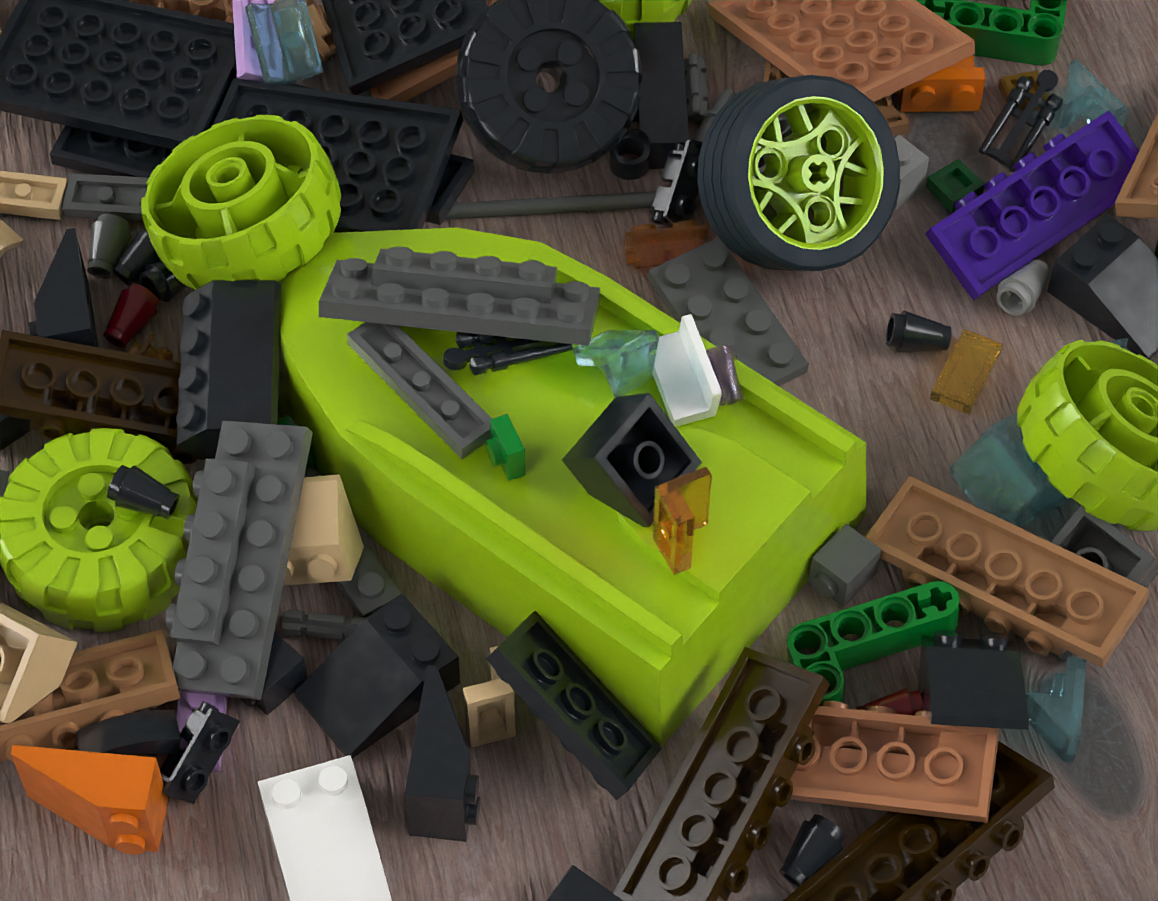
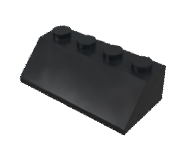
[176,280,282,459]

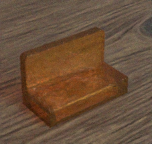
[653,467,712,575]

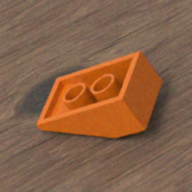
[10,745,169,855]

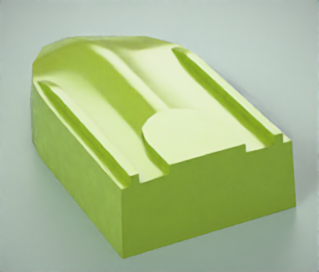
[278,227,866,747]

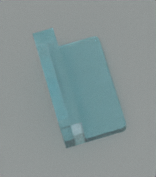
[245,0,323,84]

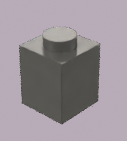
[809,524,882,607]

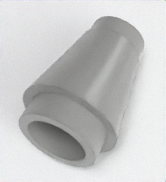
[997,260,1050,316]

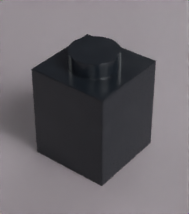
[240,631,308,715]

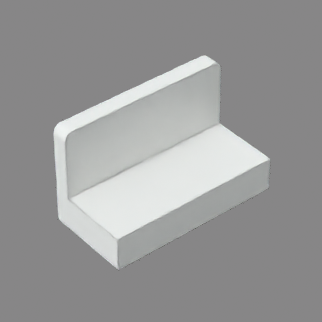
[643,314,721,427]

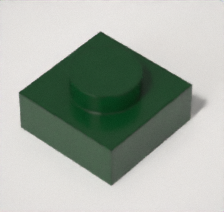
[926,159,985,213]

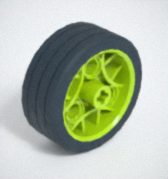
[697,75,900,271]

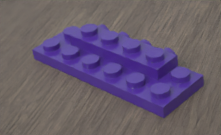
[925,110,1139,301]

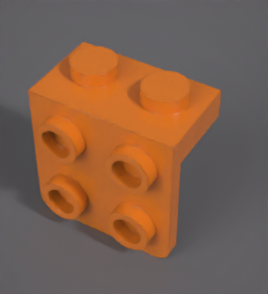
[898,55,986,112]

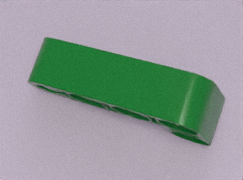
[916,0,1067,66]
[786,581,959,706]

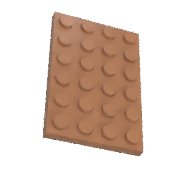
[708,0,975,102]

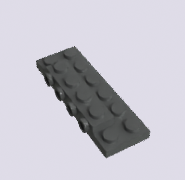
[319,247,600,346]
[166,421,313,700]

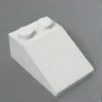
[258,755,392,901]

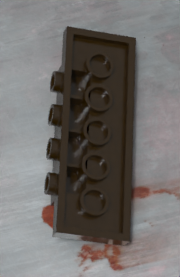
[0,330,205,464]
[613,647,830,901]
[783,741,1055,901]

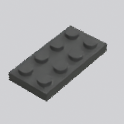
[647,237,809,386]

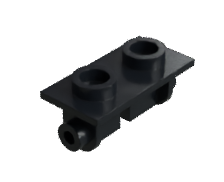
[649,140,700,232]
[160,701,240,804]

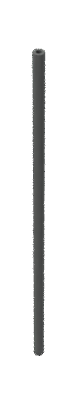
[444,191,702,220]

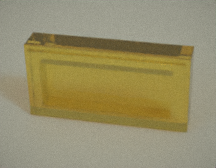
[930,329,1003,415]

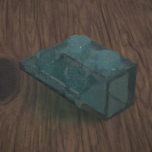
[949,413,1072,527]

